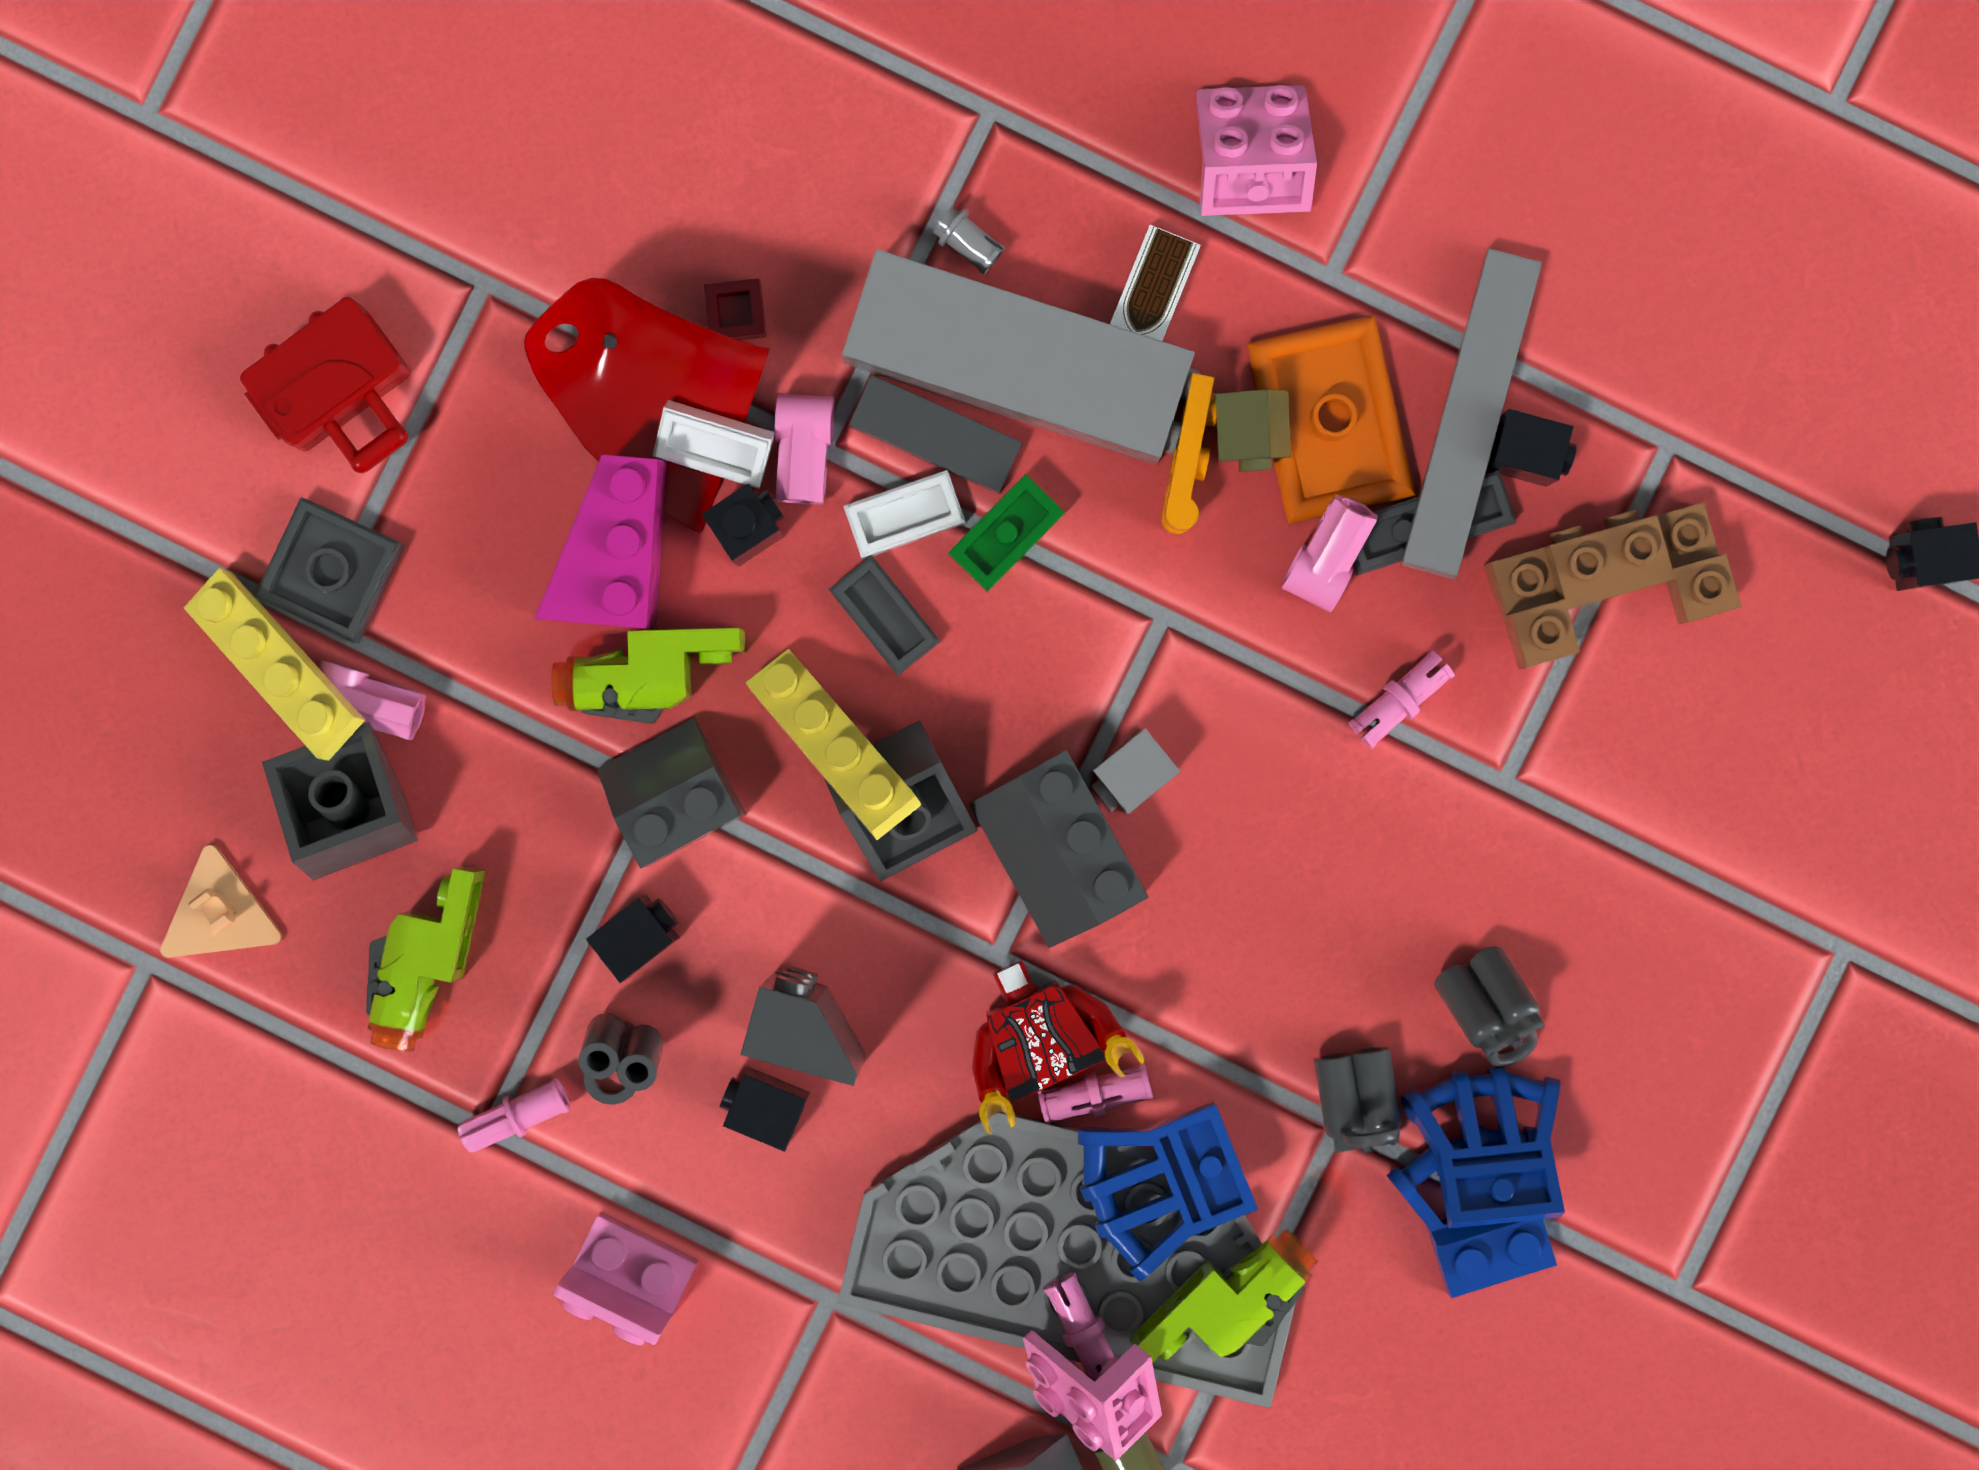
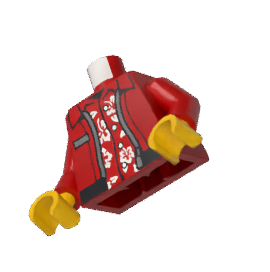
[972,960,1144,1134]

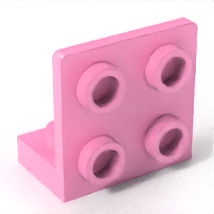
[1196,85,1317,216]
[553,1212,699,1345]
[1023,1330,1162,1461]

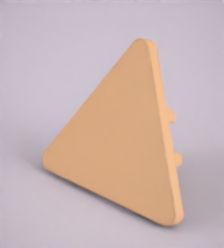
[160,845,283,958]

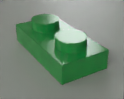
[948,474,1065,593]

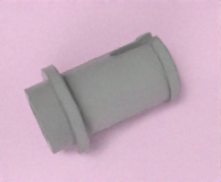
[933,206,1006,275]

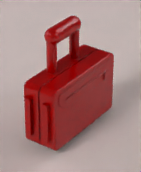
[240,297,410,473]

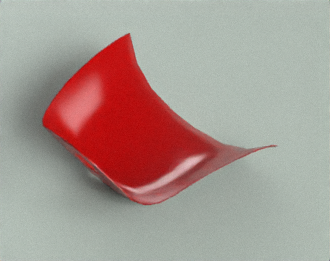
[524,277,770,533]

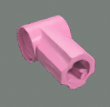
[775,393,835,505]
[1281,494,1378,613]
[319,660,426,740]

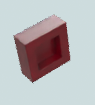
[704,278,767,340]

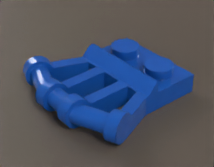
[1400,1066,1565,1229]
[1078,1101,1258,1281]
[1386,1125,1557,1298]

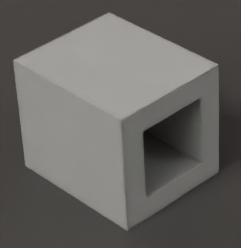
[1090,728,1181,814]

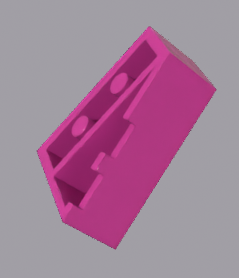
[534,455,668,628]

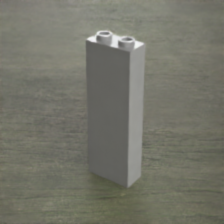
[842,249,1200,465]

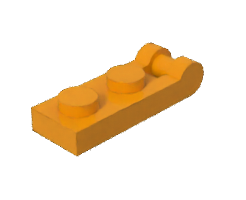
[1161,373,1217,535]

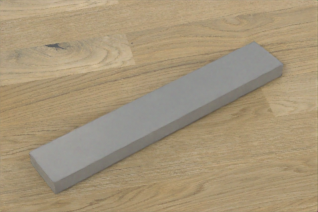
[1400,248,1542,580]

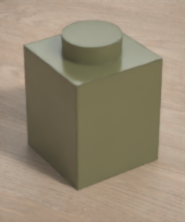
[1215,389,1292,472]

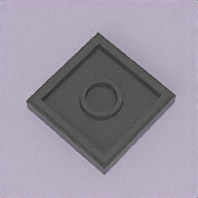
[254,497,405,644]

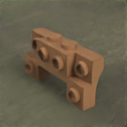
[1484,502,1741,669]

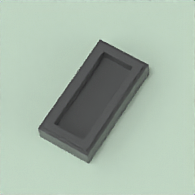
[829,555,940,676]

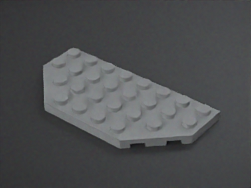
[837,1112,1296,1408]

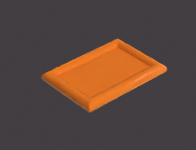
[1246,314,1416,525]

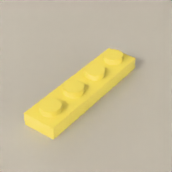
[184,568,365,761]
[745,649,921,840]

